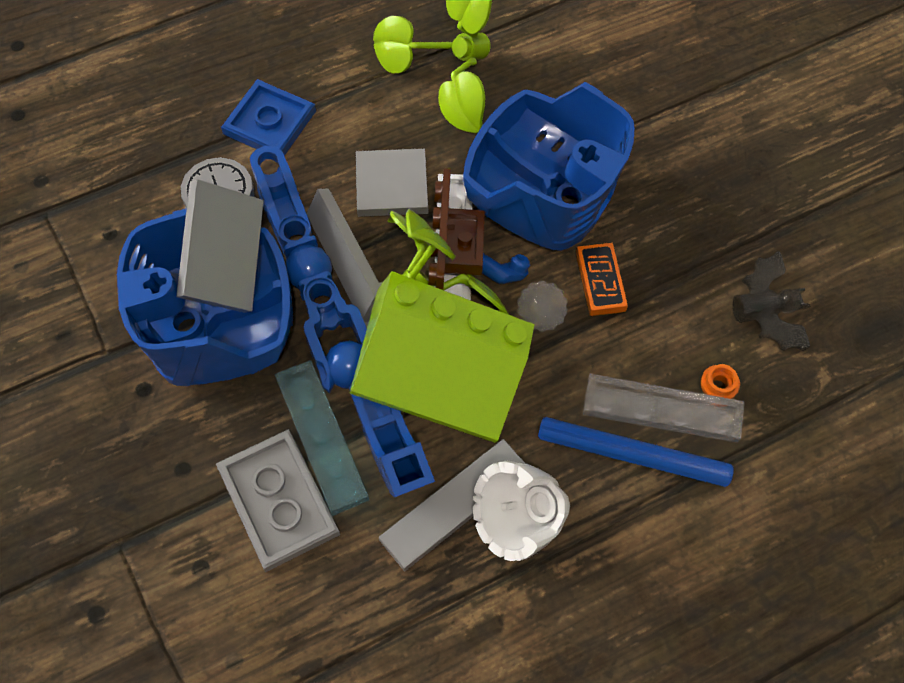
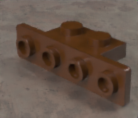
[428,168,485,290]

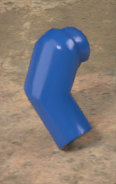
[482,253,530,284]

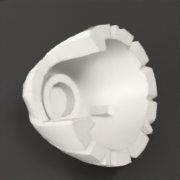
[473,461,570,561]

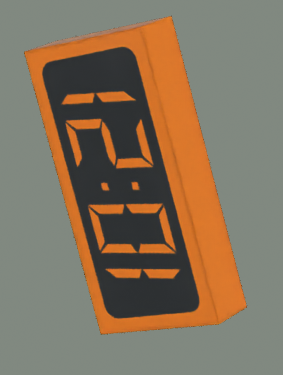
[576,242,628,316]

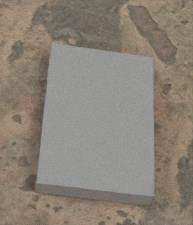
[176,179,264,313]
[216,429,340,572]

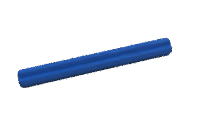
[538,417,733,487]

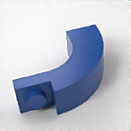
[348,386,435,498]

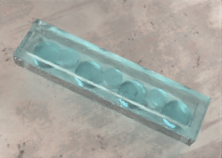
[274,360,369,516]

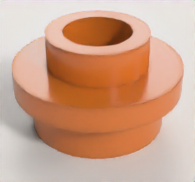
[700,364,740,402]

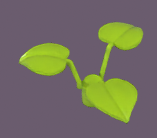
[373,0,492,133]
[388,209,509,315]

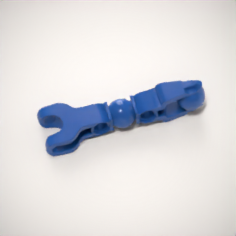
[250,146,367,394]

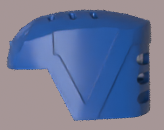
[463,82,635,251]
[117,208,293,386]

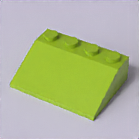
[349,271,535,443]

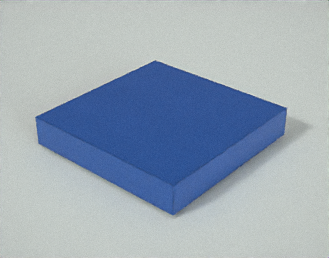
[221,79,316,156]

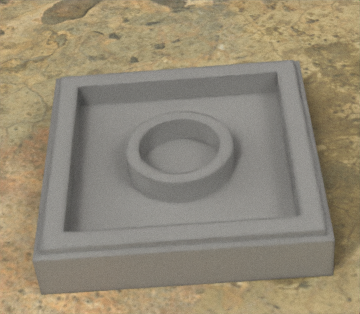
[356,149,428,217]

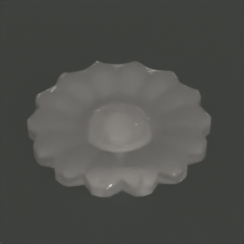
[517,280,568,332]

